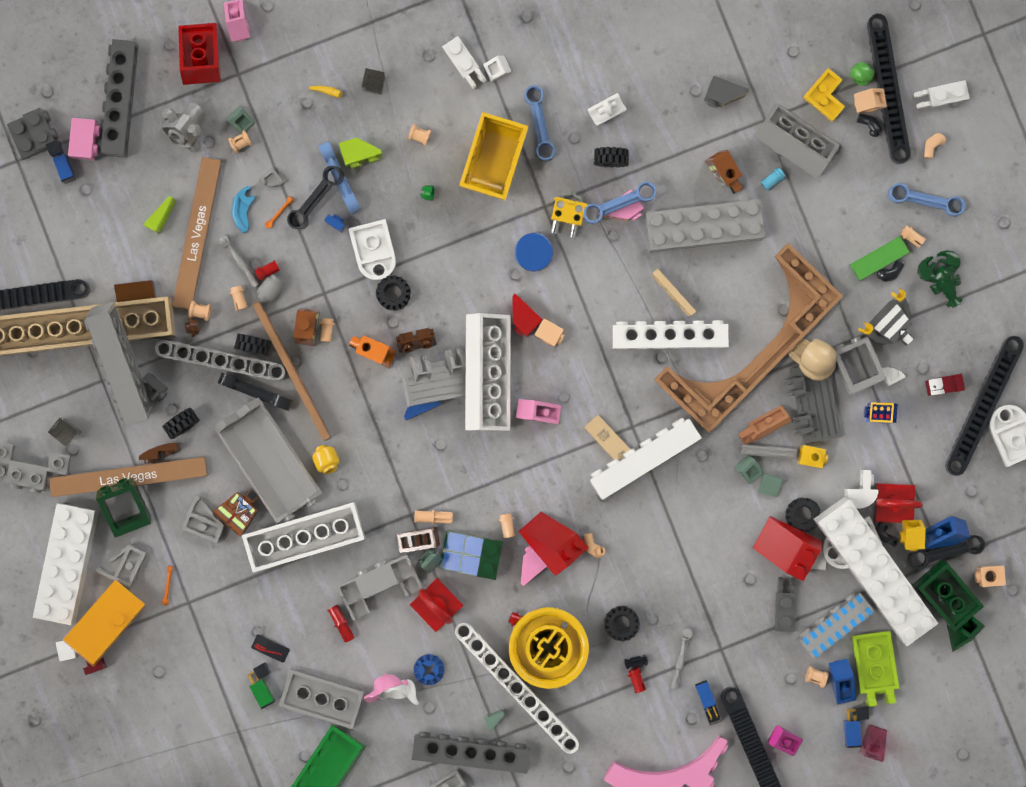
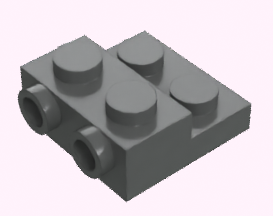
[7,107,59,160]

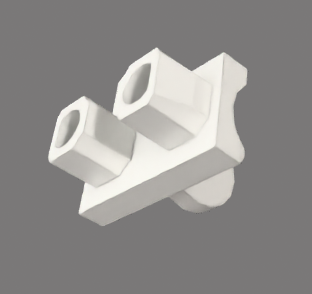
[587,93,627,127]

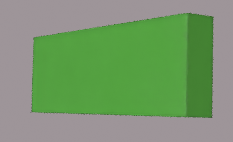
[849,236,910,281]

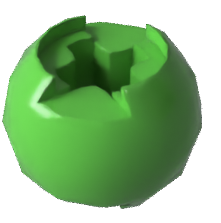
[850,62,874,86]

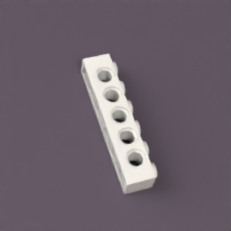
[612,320,729,350]

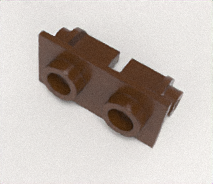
[396,328,437,353]

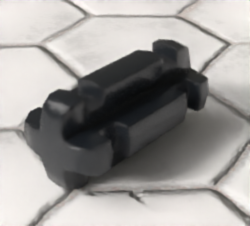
[624,655,648,669]

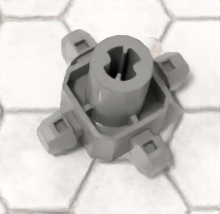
[160,103,205,152]

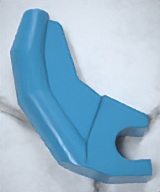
[232,186,256,233]

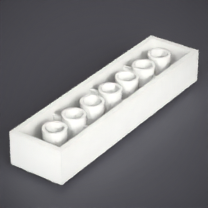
[814,497,938,646]

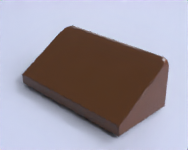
[114,280,156,302]

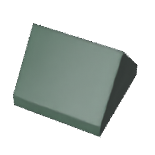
[418,548,442,573]

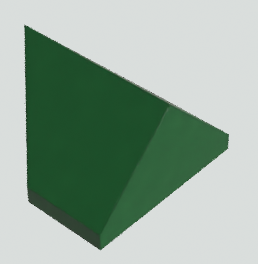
[946,617,985,652]

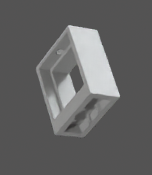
[833,336,887,395]

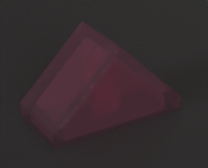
[859,724,887,762]

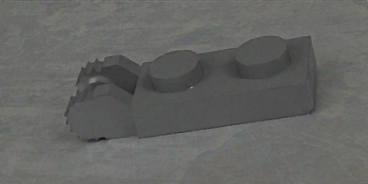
[775,577,796,632]

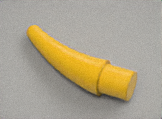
[309,86,343,99]

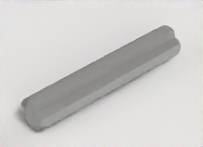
[740,444,798,459]

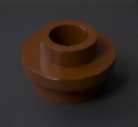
[185,318,199,337]

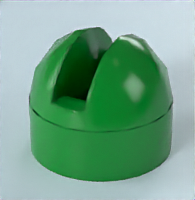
[420,185,435,201]

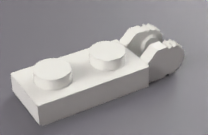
[442,36,486,90]
[914,80,970,109]

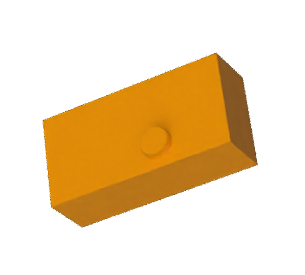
[63,580,145,667]

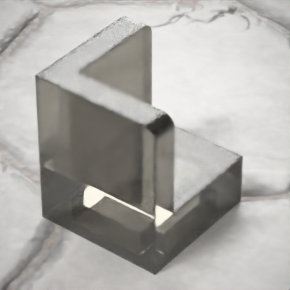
[362,68,386,95]
[48,417,81,446]

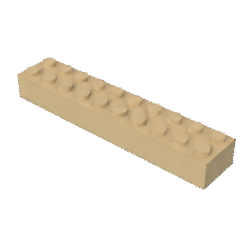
[0,296,176,357]

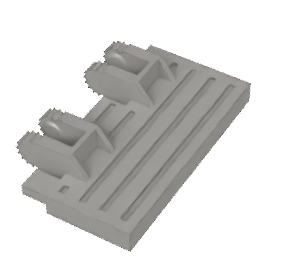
[401,348,466,407]

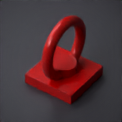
[874,483,923,523]
[409,578,464,632]

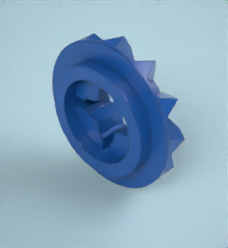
[414,654,444,685]

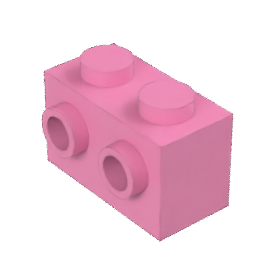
[68,118,101,161]

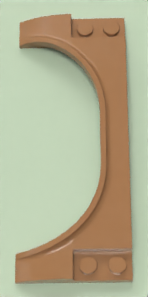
[654,243,843,434]

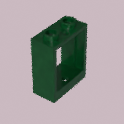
[96,477,151,538]

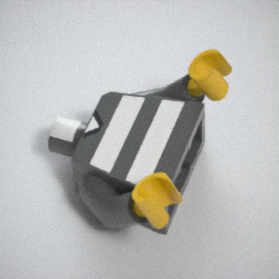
[858,287,914,346]

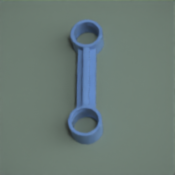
[525,85,555,162]
[318,141,361,214]
[583,181,656,224]
[888,183,965,217]

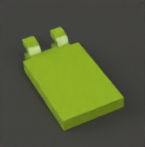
[851,631,900,707]

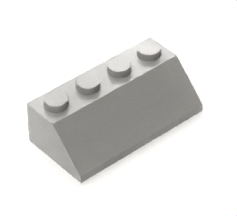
[754,103,839,179]

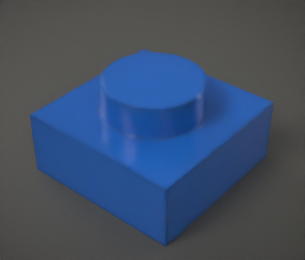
[324,214,346,233]

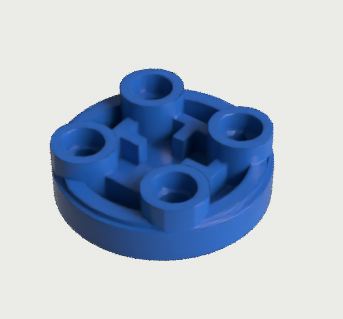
[515,233,553,272]

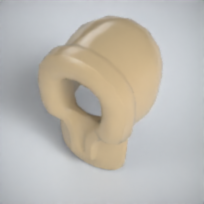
[788,339,837,381]

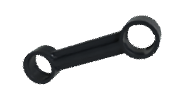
[287,166,344,229]
[217,372,293,411]
[908,535,985,569]

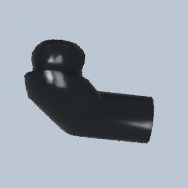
[857,113,882,137]
[877,260,904,282]
[875,522,899,547]

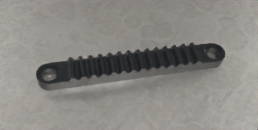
[867,13,911,164]
[0,279,90,311]
[945,336,1024,476]
[721,687,781,787]

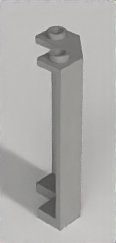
[213,397,322,523]

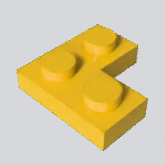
[803,68,845,122]

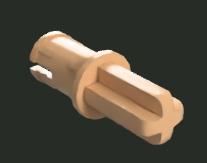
[414,510,453,525]

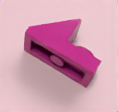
[768,725,803,756]

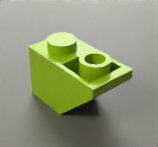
[339,137,383,169]

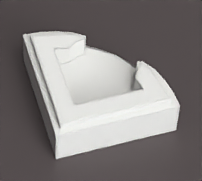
[882,367,906,386]

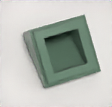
[226,106,255,134]
[735,455,764,485]
[758,474,783,497]
[485,710,504,732]

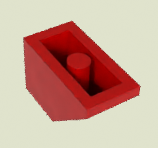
[512,294,543,337]

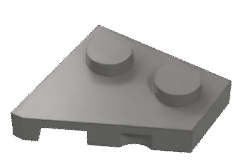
[181,495,225,543]
[96,544,147,588]

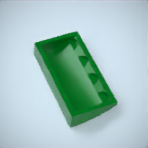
[291,725,367,787]

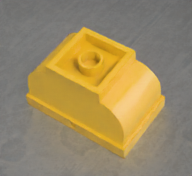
[459,112,529,201]

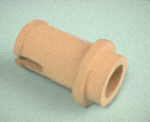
[900,225,926,248]
[229,286,248,311]
[320,318,335,342]
[499,513,516,538]

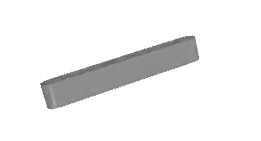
[155,340,287,381]

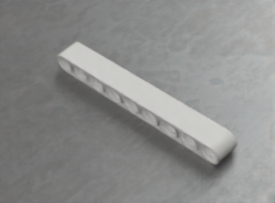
[455,621,579,754]

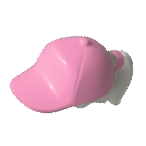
[364,673,419,705]

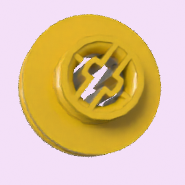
[509,607,589,689]

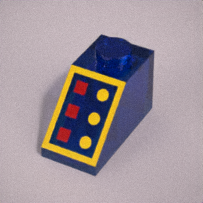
[863,402,898,424]

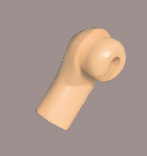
[924,133,946,159]
[583,533,606,558]

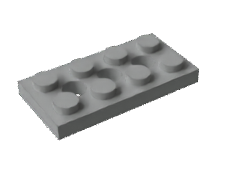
[279,669,365,729]

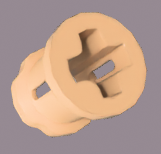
[408,124,431,146]
[228,130,252,154]
[189,301,212,321]
[805,666,829,688]

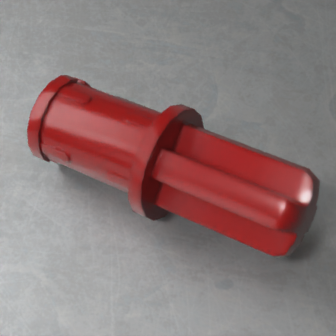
[327,604,354,643]

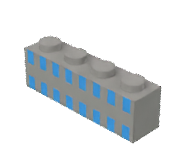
[797,592,875,659]

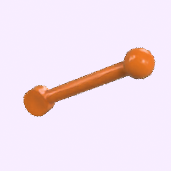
[265,196,294,228]
[162,565,173,606]

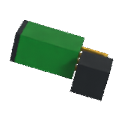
[247,662,275,710]

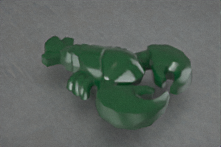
[917,250,962,308]

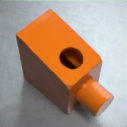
[349,335,397,368]

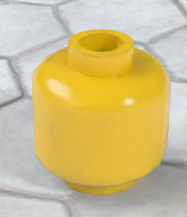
[312,445,340,475]

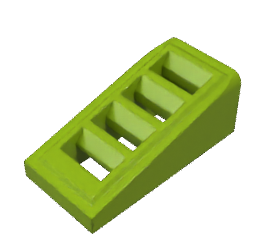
[143,196,177,234]

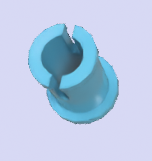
[760,167,785,191]

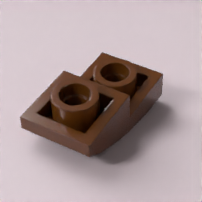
[139,443,180,464]

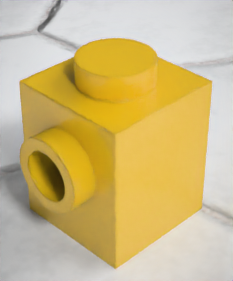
[797,445,828,469]
[899,520,926,551]

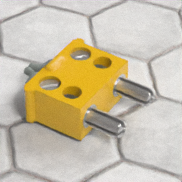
[551,190,587,238]

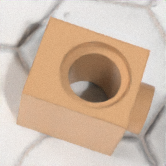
[854,88,887,113]
[534,319,565,347]
[974,565,1006,587]

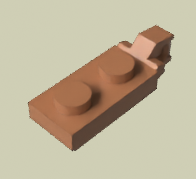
[738,405,792,444]

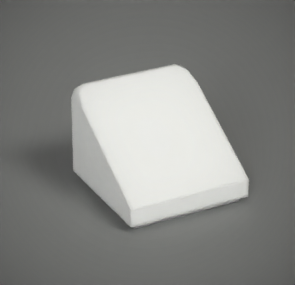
[483,55,512,82]
[56,641,79,661]

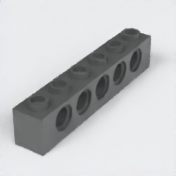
[98,39,139,158]
[412,732,530,774]

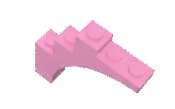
[603,735,728,787]

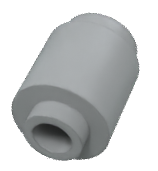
[257,275,284,304]

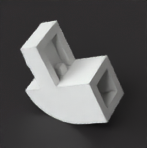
[844,470,878,509]

